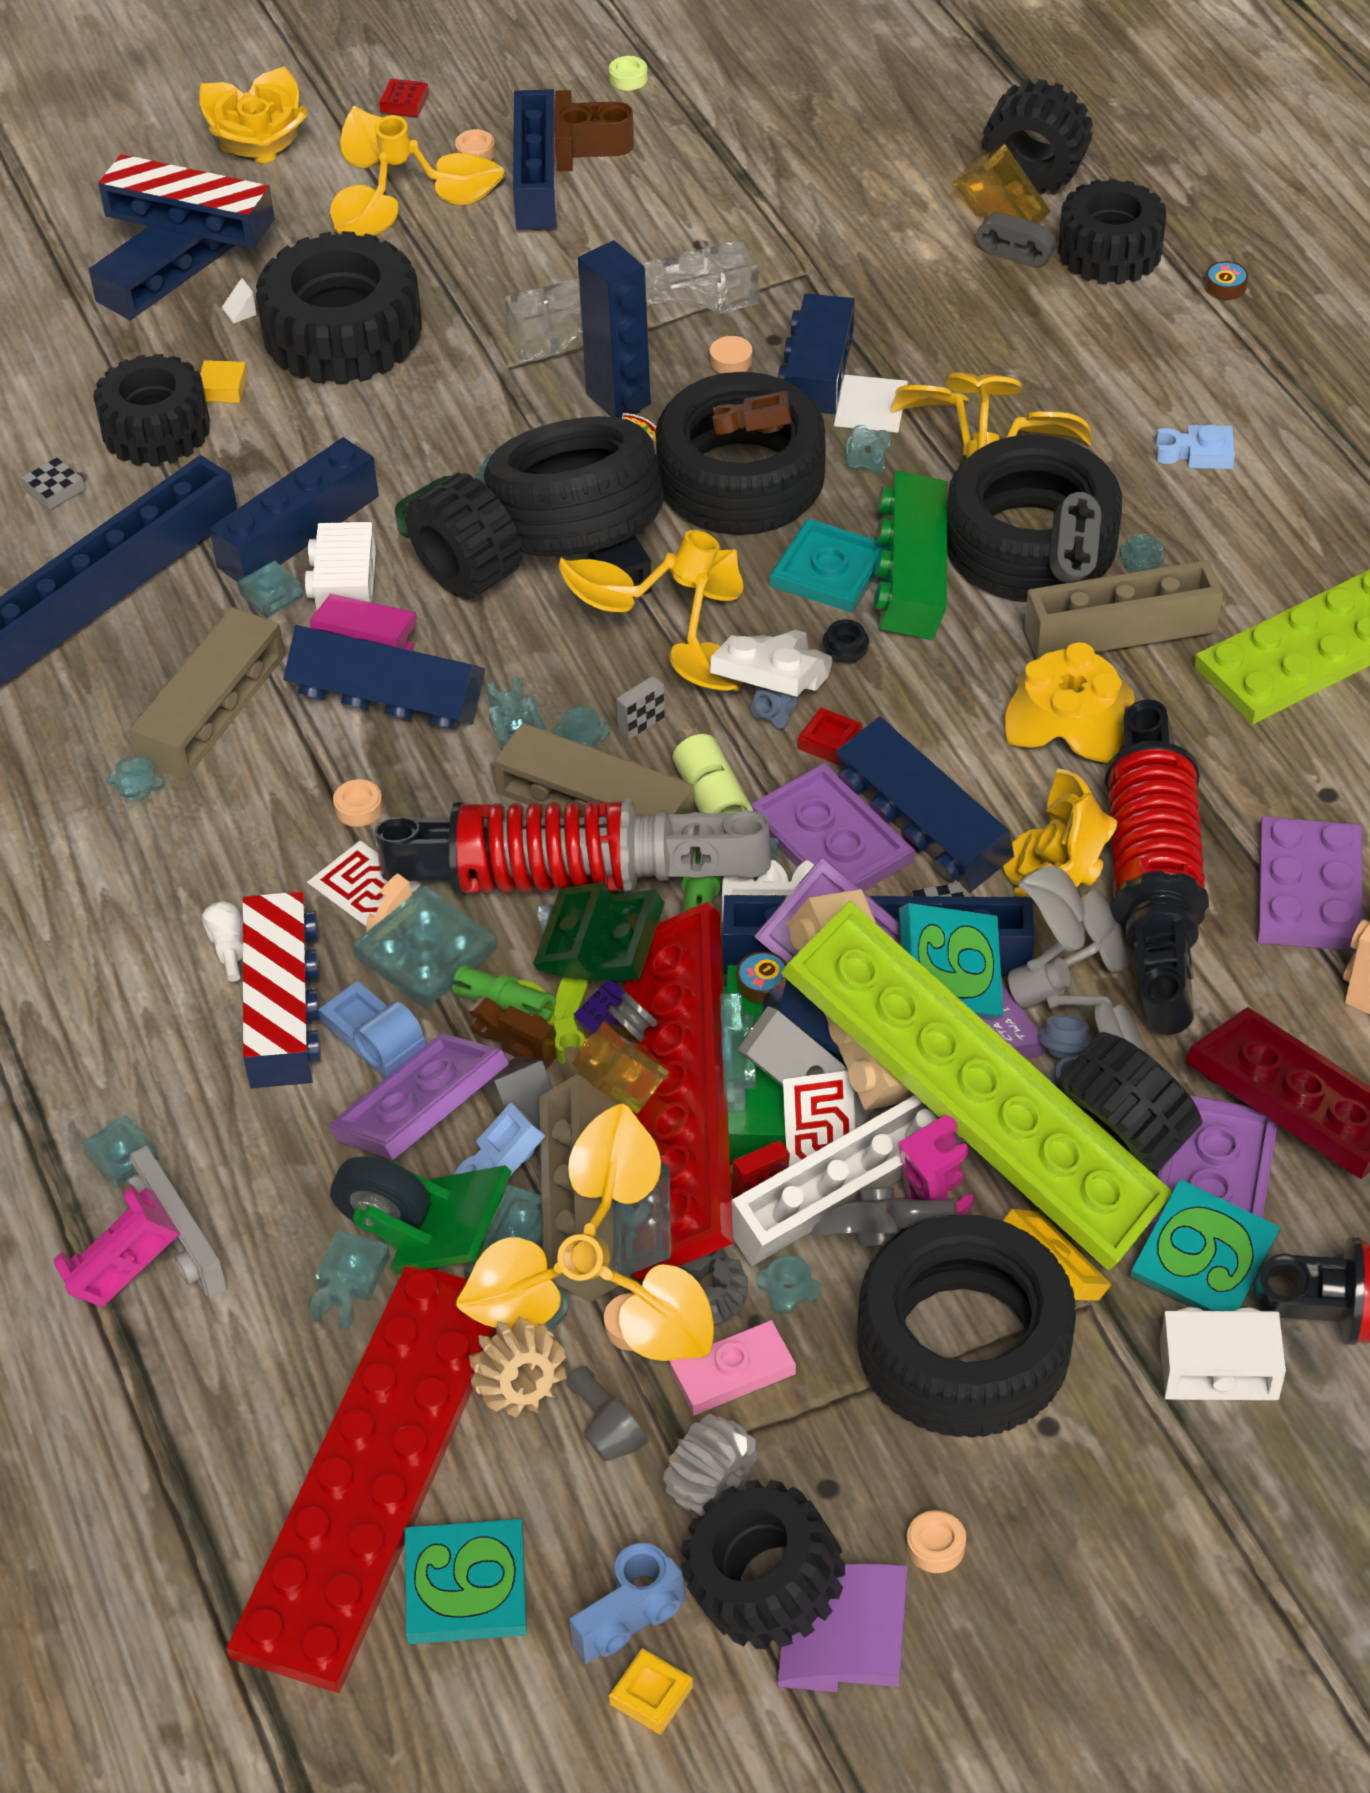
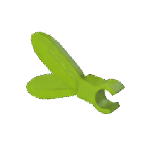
[518,977,589,1064]

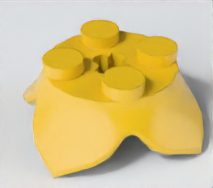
[199,66,308,163]
[1005,642,1135,764]
[1002,768,1117,897]

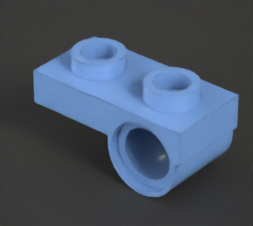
[318,981,426,1078]
[569,1543,685,1664]

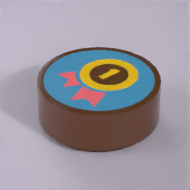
[1205,261,1248,300]
[737,952,787,1004]

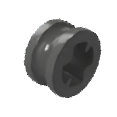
[607,991,659,1042]

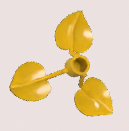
[330,106,505,236]
[891,372,1092,459]
[559,530,744,691]
[456,1104,714,1361]

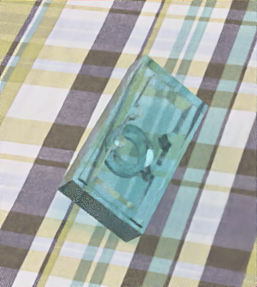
[613,1161,671,1276]

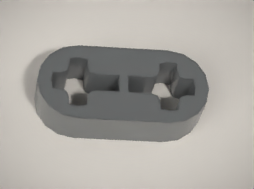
[976,212,1056,267]
[1049,492,1101,583]

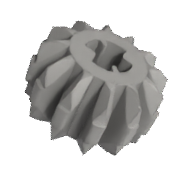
[663,1414,758,1517]

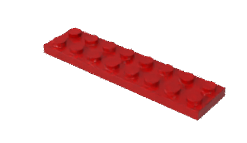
[624,901,733,1282]
[226,1265,497,1694]

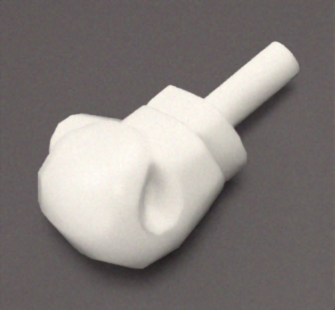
[202,901,243,982]

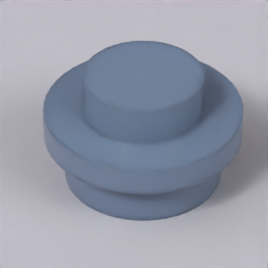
[1039,1015,1092,1058]

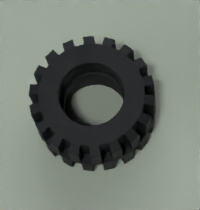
[981,79,1093,194]
[1058,179,1167,284]
[93,354,210,466]
[405,472,522,600]
[1056,1032,1203,1173]
[681,1480,845,1649]

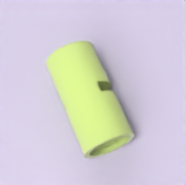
[672,734,753,814]

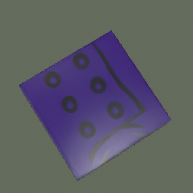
[573,981,624,1046]

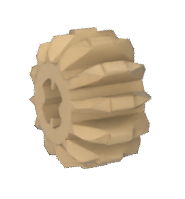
[469,1316,567,1418]

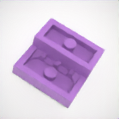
[778,1564,908,1692]

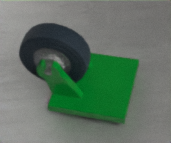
[330,1156,512,1274]

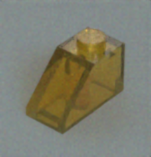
[952,144,1051,224]
[572,1021,669,1114]

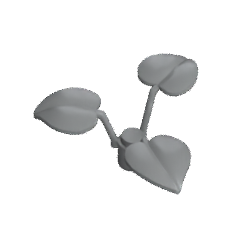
[1008,866,1146,1053]

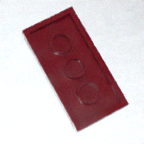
[1185,1007,1370,1179]

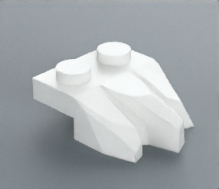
[710,630,832,697]

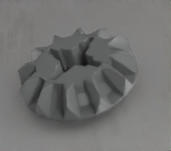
[678,1248,748,1325]

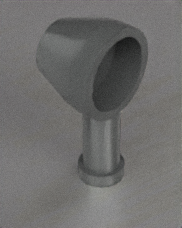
[566,1366,648,1462]

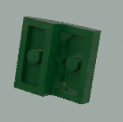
[533,882,665,981]

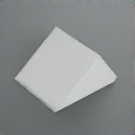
[222,278,257,323]

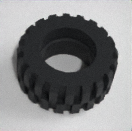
[256,231,422,385]

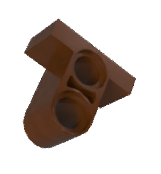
[555,90,634,171]

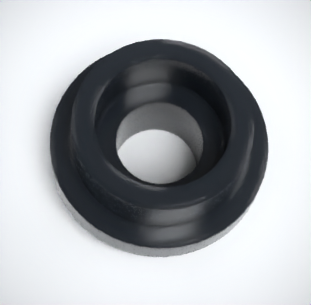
[822,619,869,662]

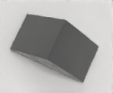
[481,1055,553,1150]

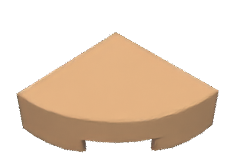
[366,873,414,943]

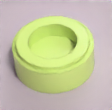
[609,56,648,91]

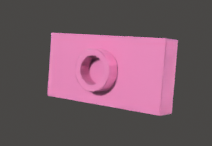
[670,1320,796,1416]

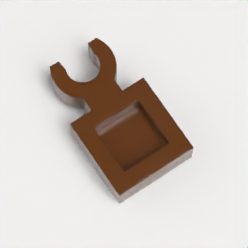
[712,391,791,435]
[469,996,556,1070]

